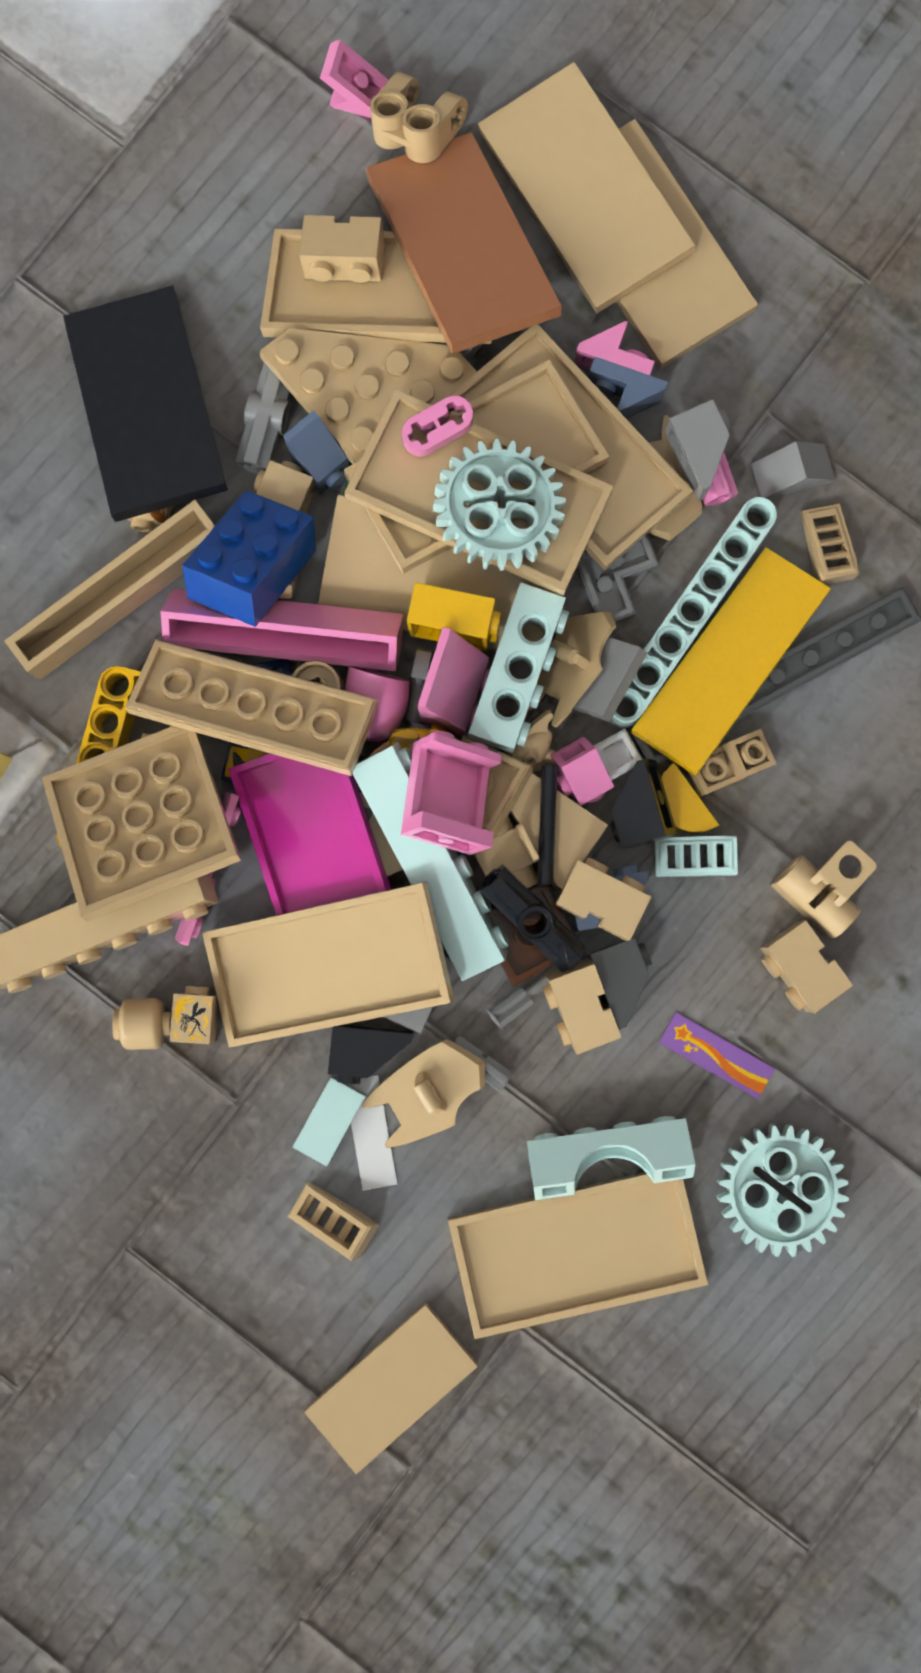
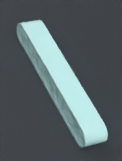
[610,497,777,728]

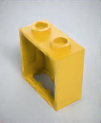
[407,582,501,652]

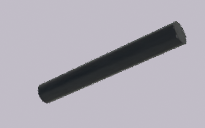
[537,765,557,885]

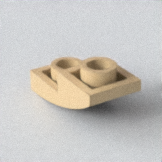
[687,729,777,798]

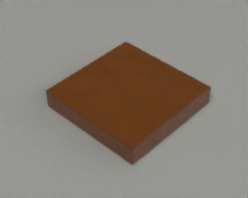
[488,885,574,987]

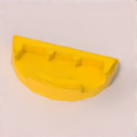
[661,762,720,833]

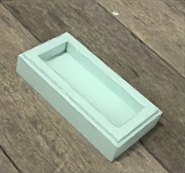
[292,1076,366,1166]

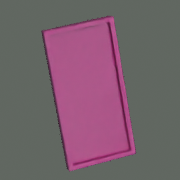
[228,753,391,915]

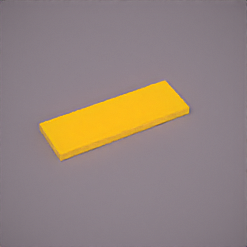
[631,547,831,776]

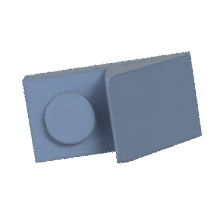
[588,357,668,419]

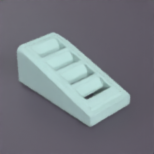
[654,836,738,877]

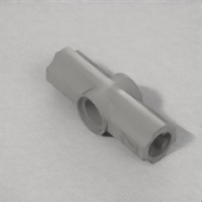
[235,363,291,474]

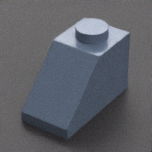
[283,410,349,494]

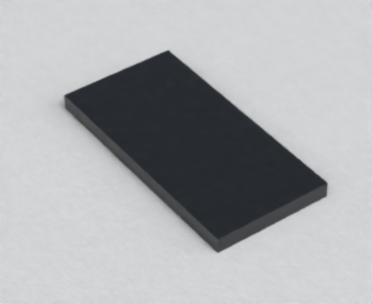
[63,285,228,522]

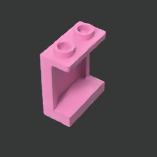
[401,731,502,855]

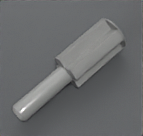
[488,969,556,1029]

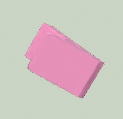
[320,40,389,118]
[574,321,655,375]

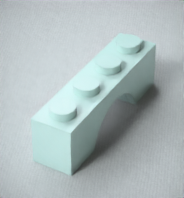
[527,1116,695,1200]

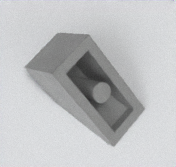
[665,399,731,501]

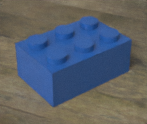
[182,490,316,627]

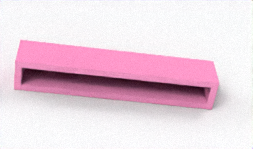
[161,589,404,671]

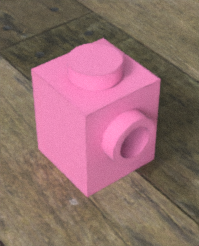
[550,736,614,806]

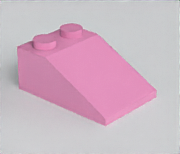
[418,627,490,737]

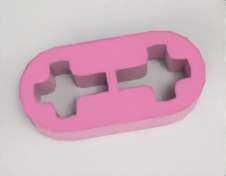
[402,396,473,457]

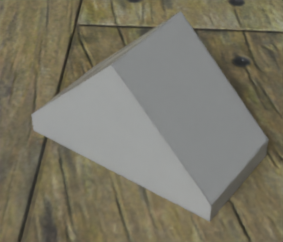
[750,441,835,500]

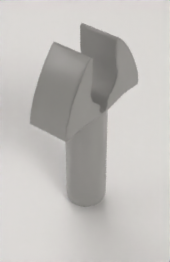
[405,648,433,723]

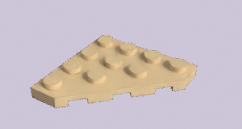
[260,328,477,464]

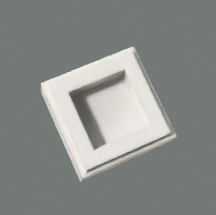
[594,729,642,781]

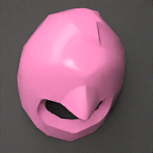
[345,666,410,742]

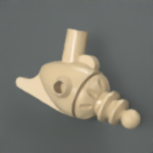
[503,710,556,771]

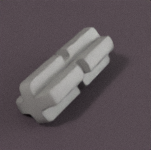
[454,1036,512,1091]

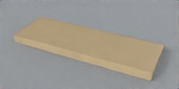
[125,639,379,776]

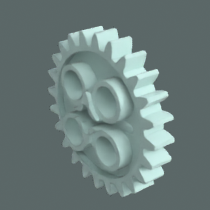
[433,439,566,571]
[716,1124,849,1257]

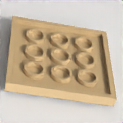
[42,726,241,922]

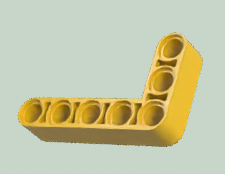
[56,666,141,847]

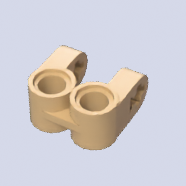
[370,71,468,163]

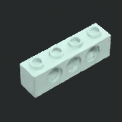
[468,582,569,754]

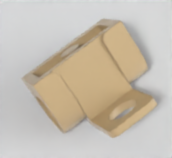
[473,816,539,889]
[770,841,877,939]

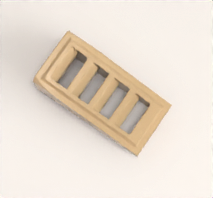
[801,504,860,585]
[287,1182,379,1261]

